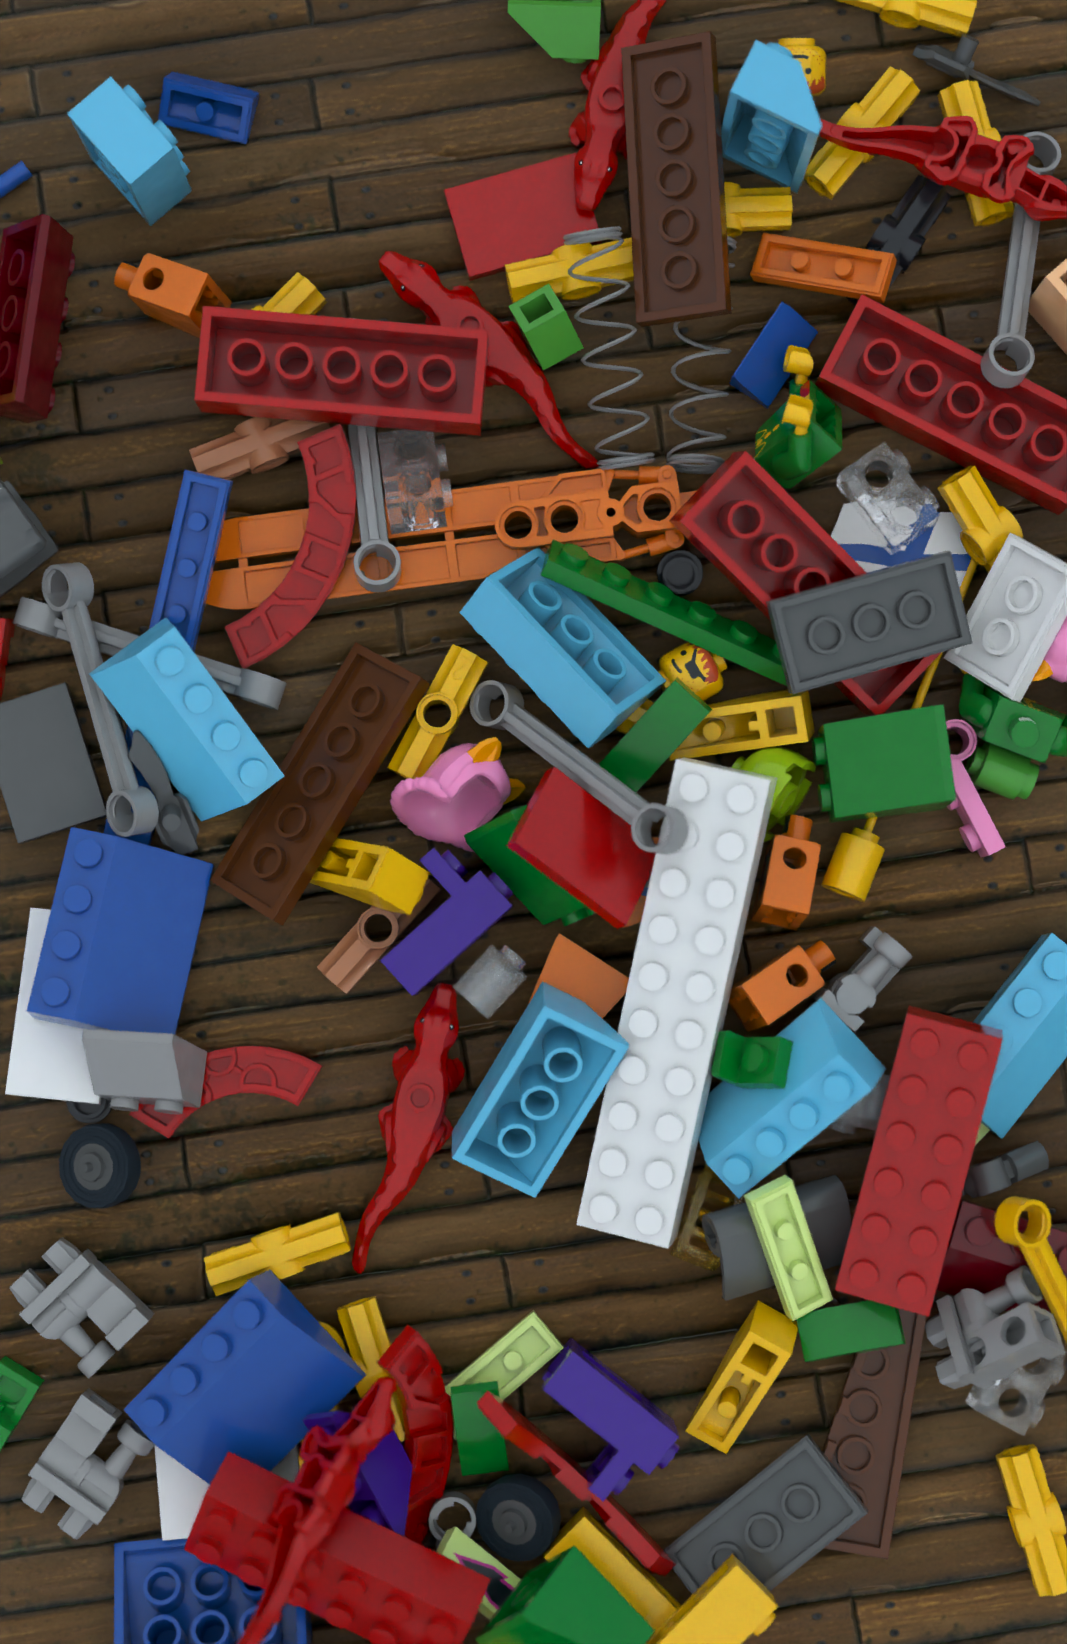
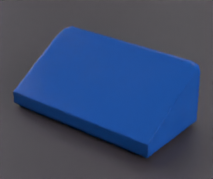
[158,72,259,144]
[730,301,818,409]

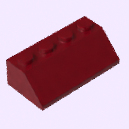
[0,214,75,423]
[936,1199,1067,1327]

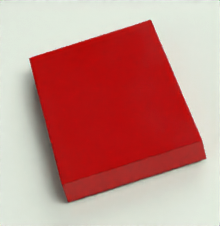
[444,152,602,281]
[507,766,656,929]

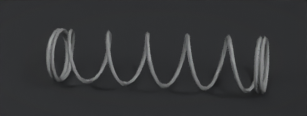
[563,226,656,470]
[666,235,737,474]

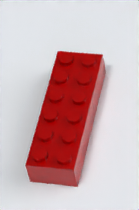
[815,294,1067,516]
[194,306,489,436]
[669,451,942,716]
[835,1005,1003,1317]
[183,1451,491,1644]

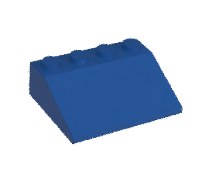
[27,827,214,1035]
[123,1269,366,1485]
[114,1538,313,1644]

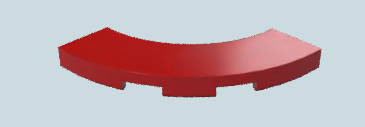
[129,1046,323,1139]

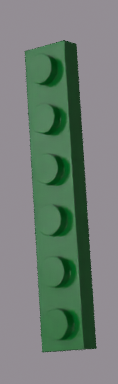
[541,539,787,686]

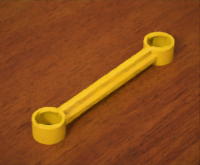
[995,1196,1067,1343]

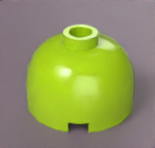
[731,746,816,842]

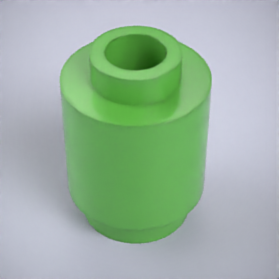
[965,742,1039,800]

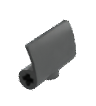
[702,1175,851,1300]

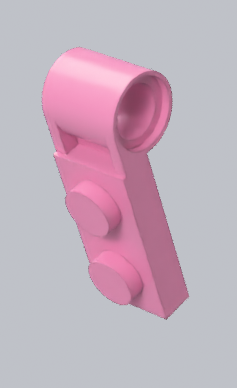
[946,719,1006,858]

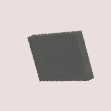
[0,682,107,844]

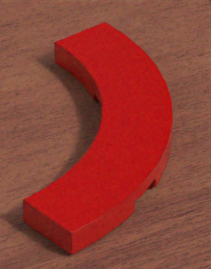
[225,424,357,669]
[377,1325,453,1545]
[476,1391,676,1576]

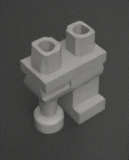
[811,926,913,1032]
[9,1237,155,1379]
[925,1265,1065,1389]
[21,1388,155,1540]

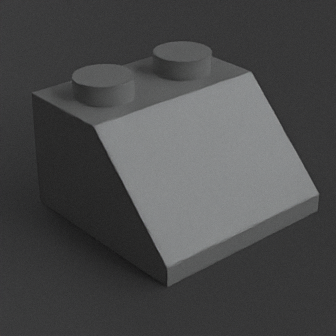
[82,1029,207,1114]

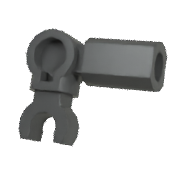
[961,1141,1049,1198]

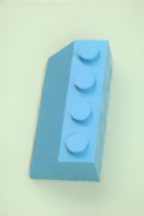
[721,40,822,193]
[459,547,666,749]
[89,617,285,821]
[973,933,1067,1139]
[452,981,629,1198]
[698,997,886,1199]

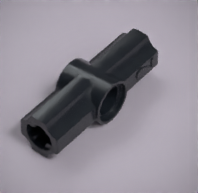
[846,174,951,306]

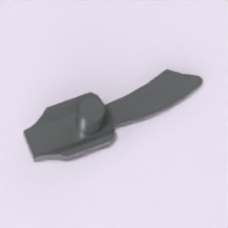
[912,34,1040,107]
[128,730,199,855]

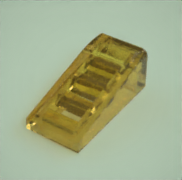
[670,1163,745,1271]

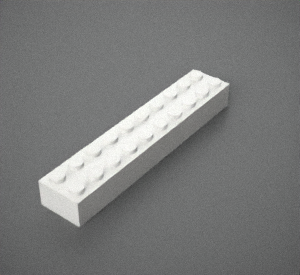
[576,758,777,1249]

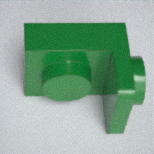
[711,1030,793,1089]

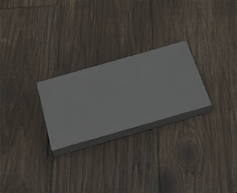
[766,551,973,694]
[664,1434,869,1594]

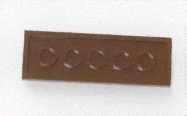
[621,31,732,327]
[210,642,430,926]

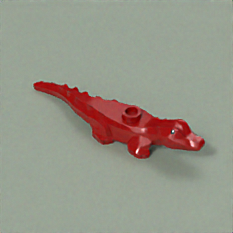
[569,0,667,211]
[819,116,1067,221]
[378,251,598,469]
[352,982,465,1274]
[238,1376,397,1644]

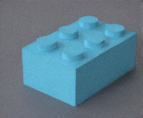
[67,76,192,226]

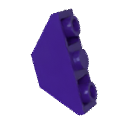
[303,1411,413,1536]

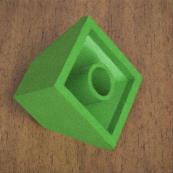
[507,0,601,63]

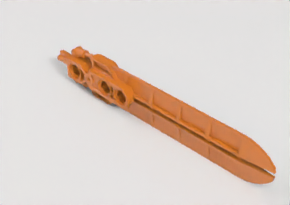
[206,465,697,610]

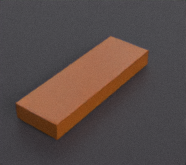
[750,233,897,303]

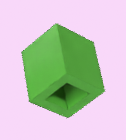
[508,284,584,371]

